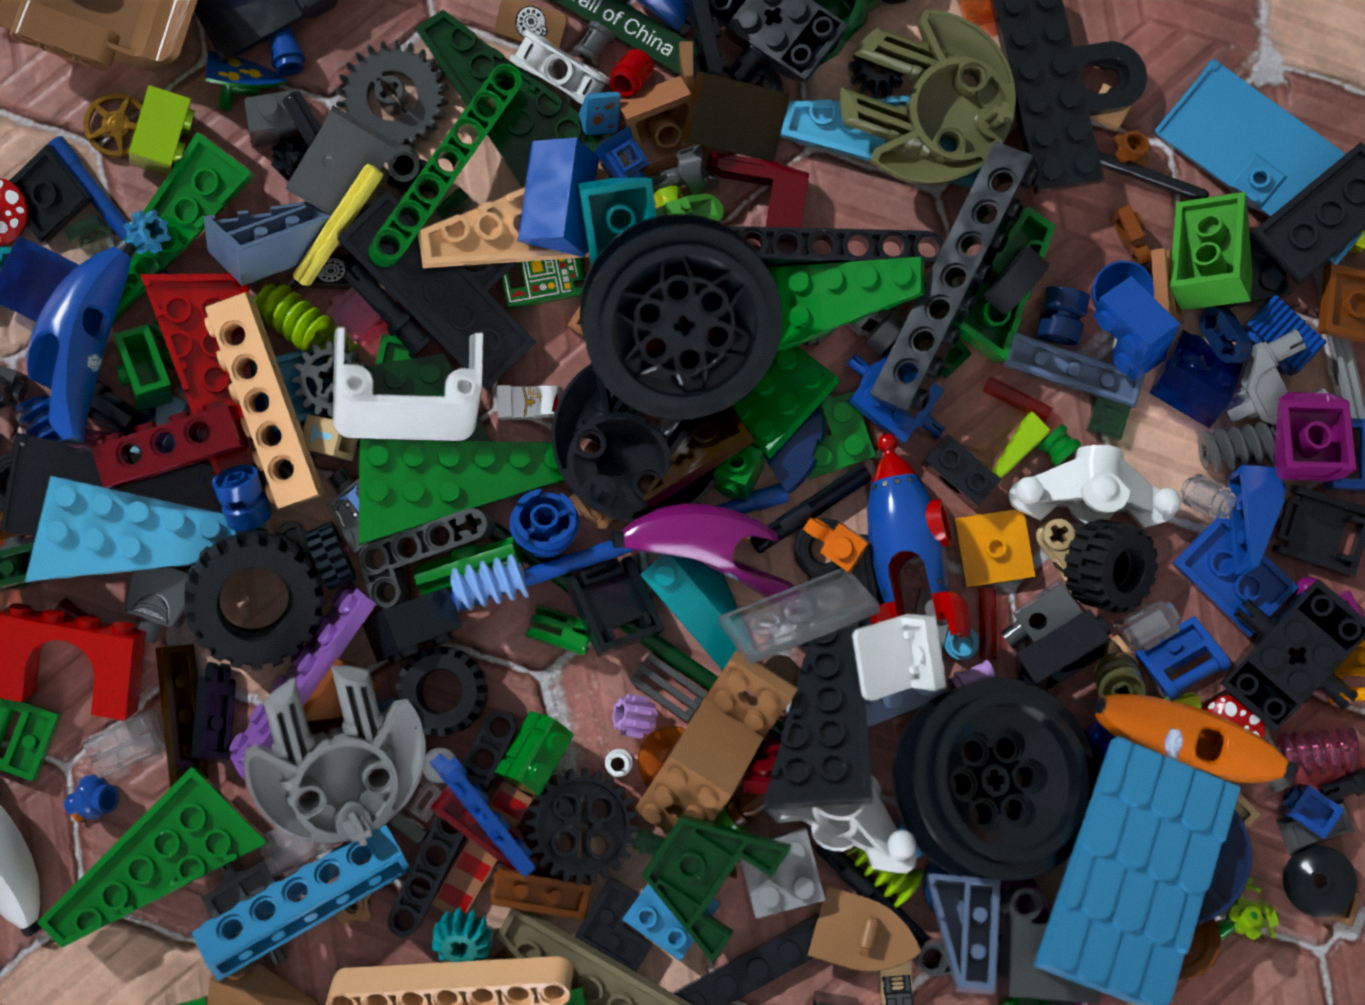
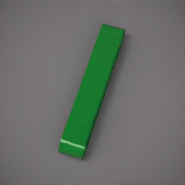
[369,64,522,268]

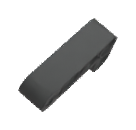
[358,508,496,608]

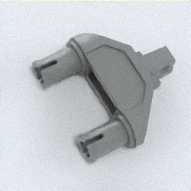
[1222,329,1328,426]

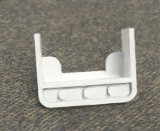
[333,328,483,441]

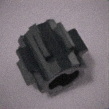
[271,136,308,181]

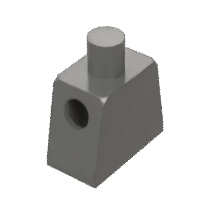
[244,91,313,148]

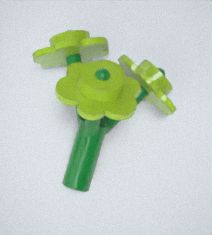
[1218,876,1279,941]

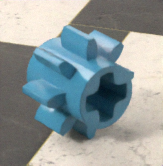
[123,210,171,255]

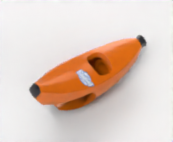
[1095,694,1298,783]

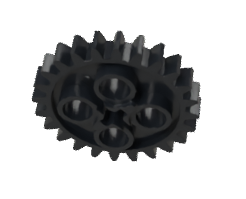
[523,768,639,885]

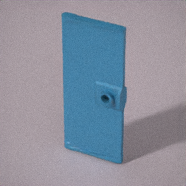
[1154,58,1365,266]

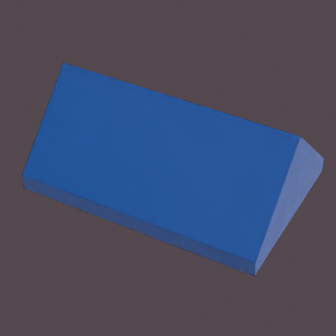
[517,138,599,257]

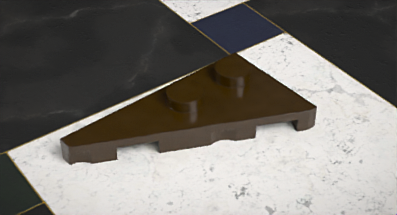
[642,405,755,509]

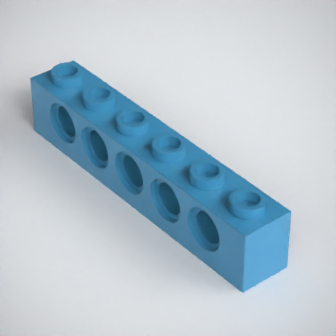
[191,824,411,982]

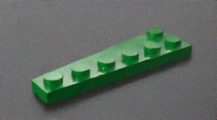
[112,132,256,326]

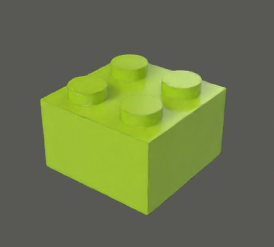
[129,85,195,176]

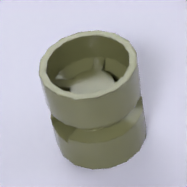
[1094,652,1146,697]

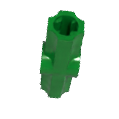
[414,537,524,596]

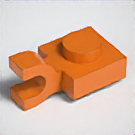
[803,518,871,572]

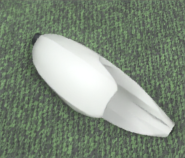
[0,805,42,937]

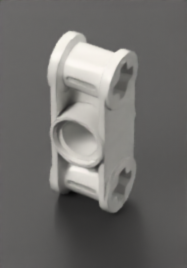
[509,28,610,104]

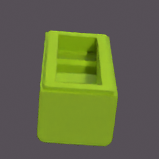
[992,411,1050,479]

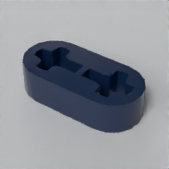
[1199,306,1252,364]

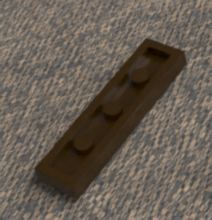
[155,644,208,788]

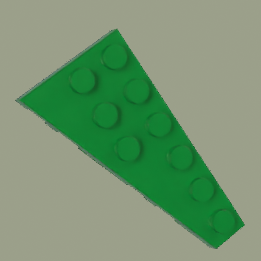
[718,257,924,352]
[359,439,564,546]
[37,766,270,948]

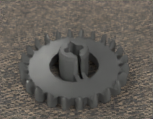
[335,39,449,147]

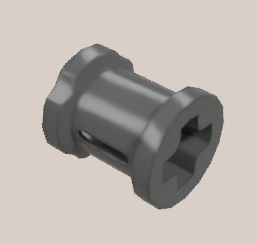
[572,21,615,67]

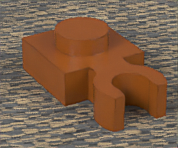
[1110,204,1152,266]

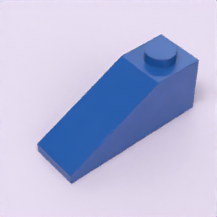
[1226,465,1286,576]

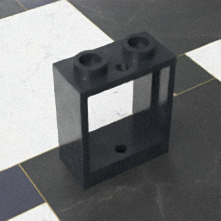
[1016,609,1111,691]

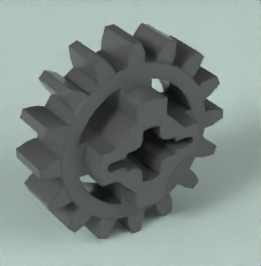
[292,341,368,419]

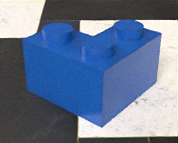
[1093,276,1180,382]

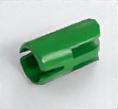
[525,604,591,656]

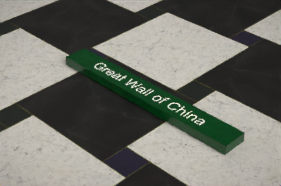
[549,0,706,78]

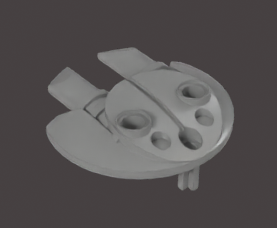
[244,666,426,846]

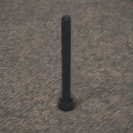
[1098,150,1209,200]

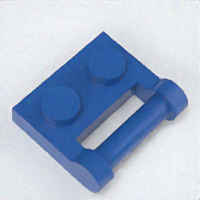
[1134,616,1232,701]

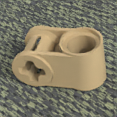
[1036,519,1076,582]

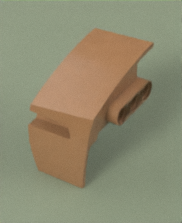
[0,0,197,71]

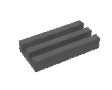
[630,653,707,722]

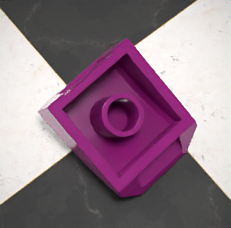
[1275,392,1356,482]

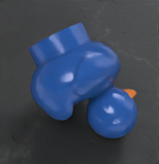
[64,774,119,821]

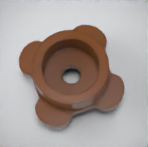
[1114,131,1150,165]

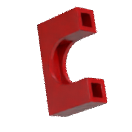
[0,603,146,721]

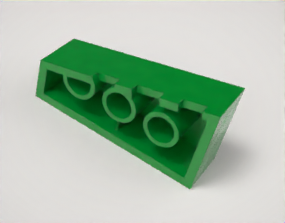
[944,206,1056,363]

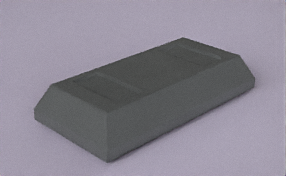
[1276,799,1355,854]

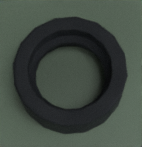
[984,246,1049,315]

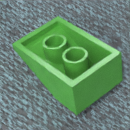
[1169,192,1252,310]

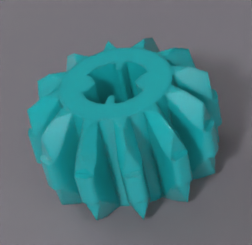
[432,907,493,962]

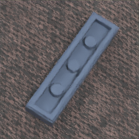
[1001,333,1145,409]

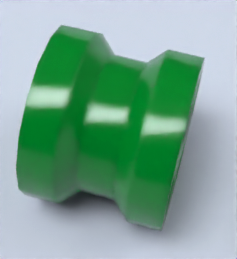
[1036,423,1081,467]

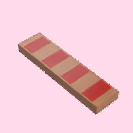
[431,780,533,913]

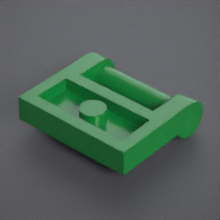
[0,698,62,782]

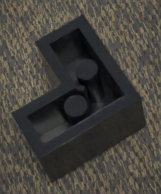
[362,587,462,665]

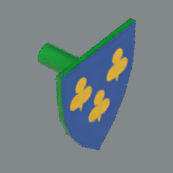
[205,50,288,110]

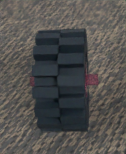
[305,521,357,590]

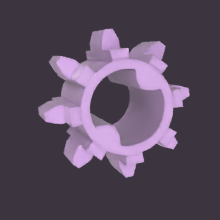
[612,694,658,739]

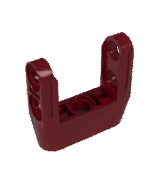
[707,153,809,267]

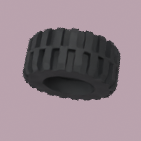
[184,528,324,670]

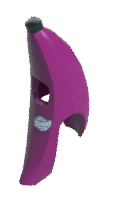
[611,503,802,620]

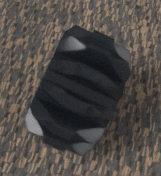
[848,50,906,99]

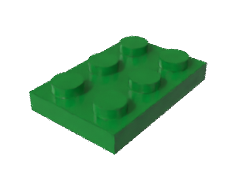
[733,346,840,459]

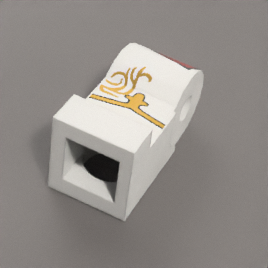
[497,385,563,421]

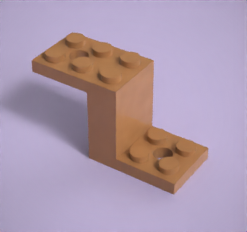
[634,650,797,833]

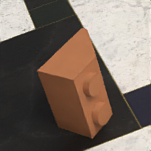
[620,76,709,177]

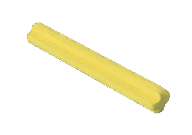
[293,164,383,286]

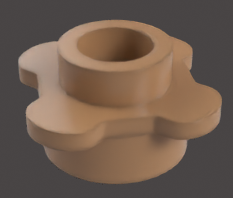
[336,894,372,924]

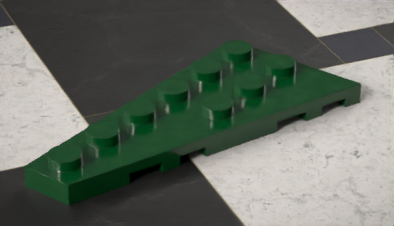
[415,9,611,188]

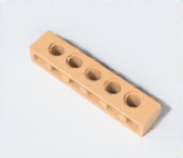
[204,292,325,509]

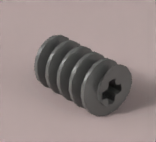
[1198,422,1276,473]

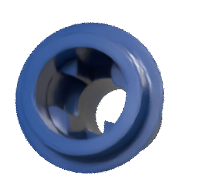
[271,26,306,76]

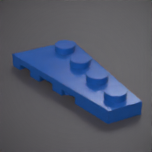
[430,753,535,877]

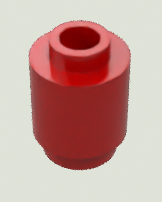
[609,49,655,97]

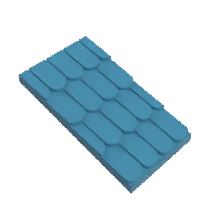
[1033,737,1241,1005]

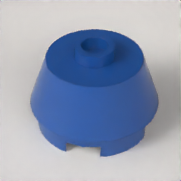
[509,489,580,559]

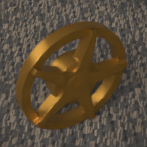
[83,93,142,158]

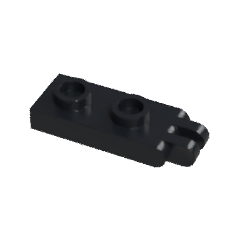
[191,662,236,760]

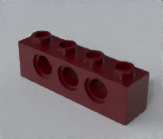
[91,400,249,489]

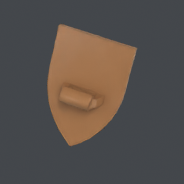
[807,886,921,972]

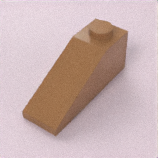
[207,962,321,1005]

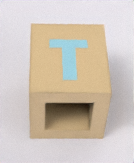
[302,414,358,461]

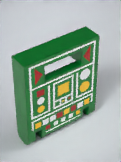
[501,258,586,310]

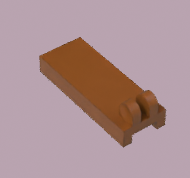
[490,867,592,920]

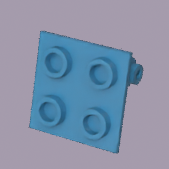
[622,884,722,961]

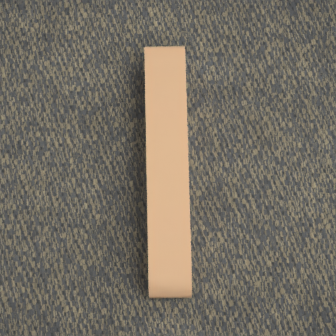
[326,956,574,1005]

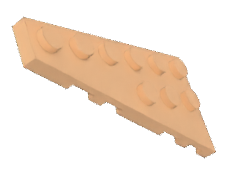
[418,162,609,268]

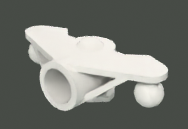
[1008,445,1182,529]
[765,774,917,873]

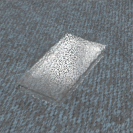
[719,568,880,665]

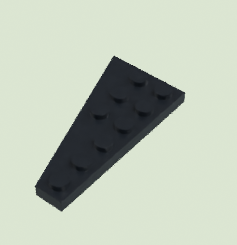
[762,595,873,810]

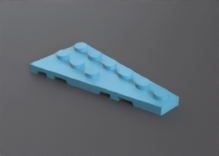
[25,476,265,582]

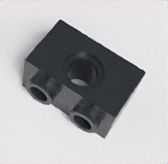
[920,434,1001,510]

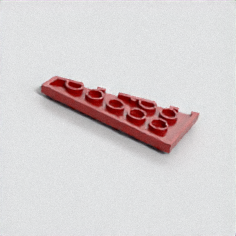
[140,273,254,476]

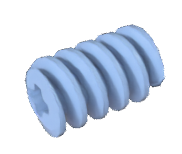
[451,554,529,613]

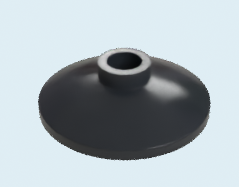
[1283,845,1357,917]

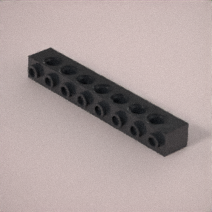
[870,141,1040,419]

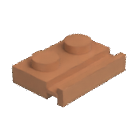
[1151,248,1184,324]

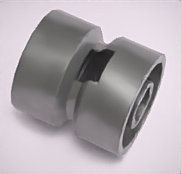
[847,309,907,356]

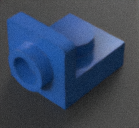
[1280,784,1345,839]

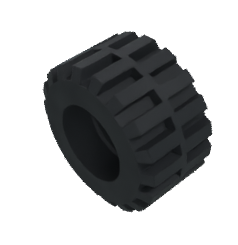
[1064,519,1158,614]
[395,647,488,736]

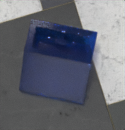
[1149,330,1243,429]

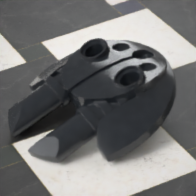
[551,363,716,523]

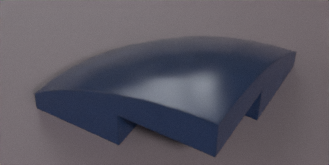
[763,405,826,494]

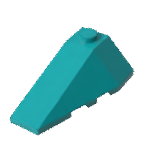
[640,554,758,671]

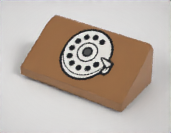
[493,0,569,49]

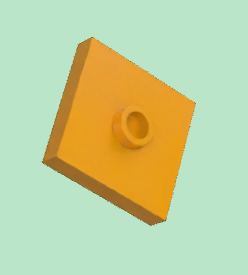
[953,509,1035,588]

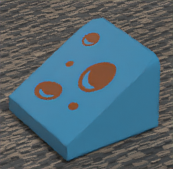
[579,92,620,135]

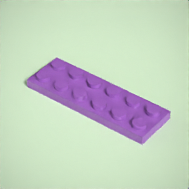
[229,582,376,779]

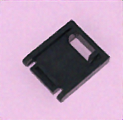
[1271,485,1365,578]
[565,555,665,657]

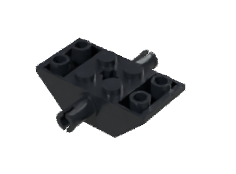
[708,0,850,83]
[1220,579,1365,732]

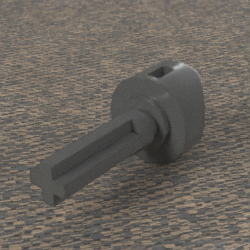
[647,145,718,195]

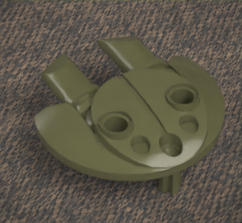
[840,10,1016,185]

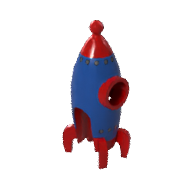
[867,433,971,639]

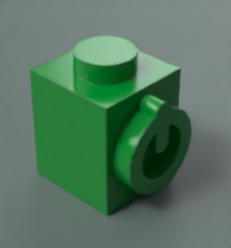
[713,446,764,501]

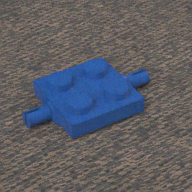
[846,346,945,445]

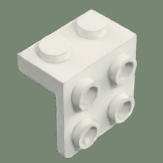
[853,614,946,701]

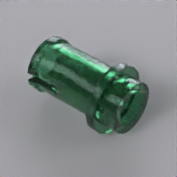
[633,827,665,856]

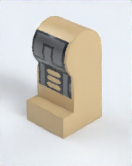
[878,960,913,1005]

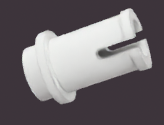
[605,749,633,777]

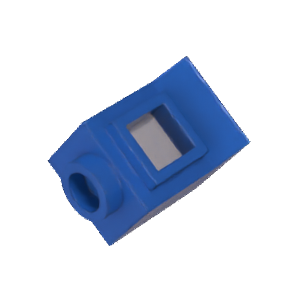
[594,125,650,178]

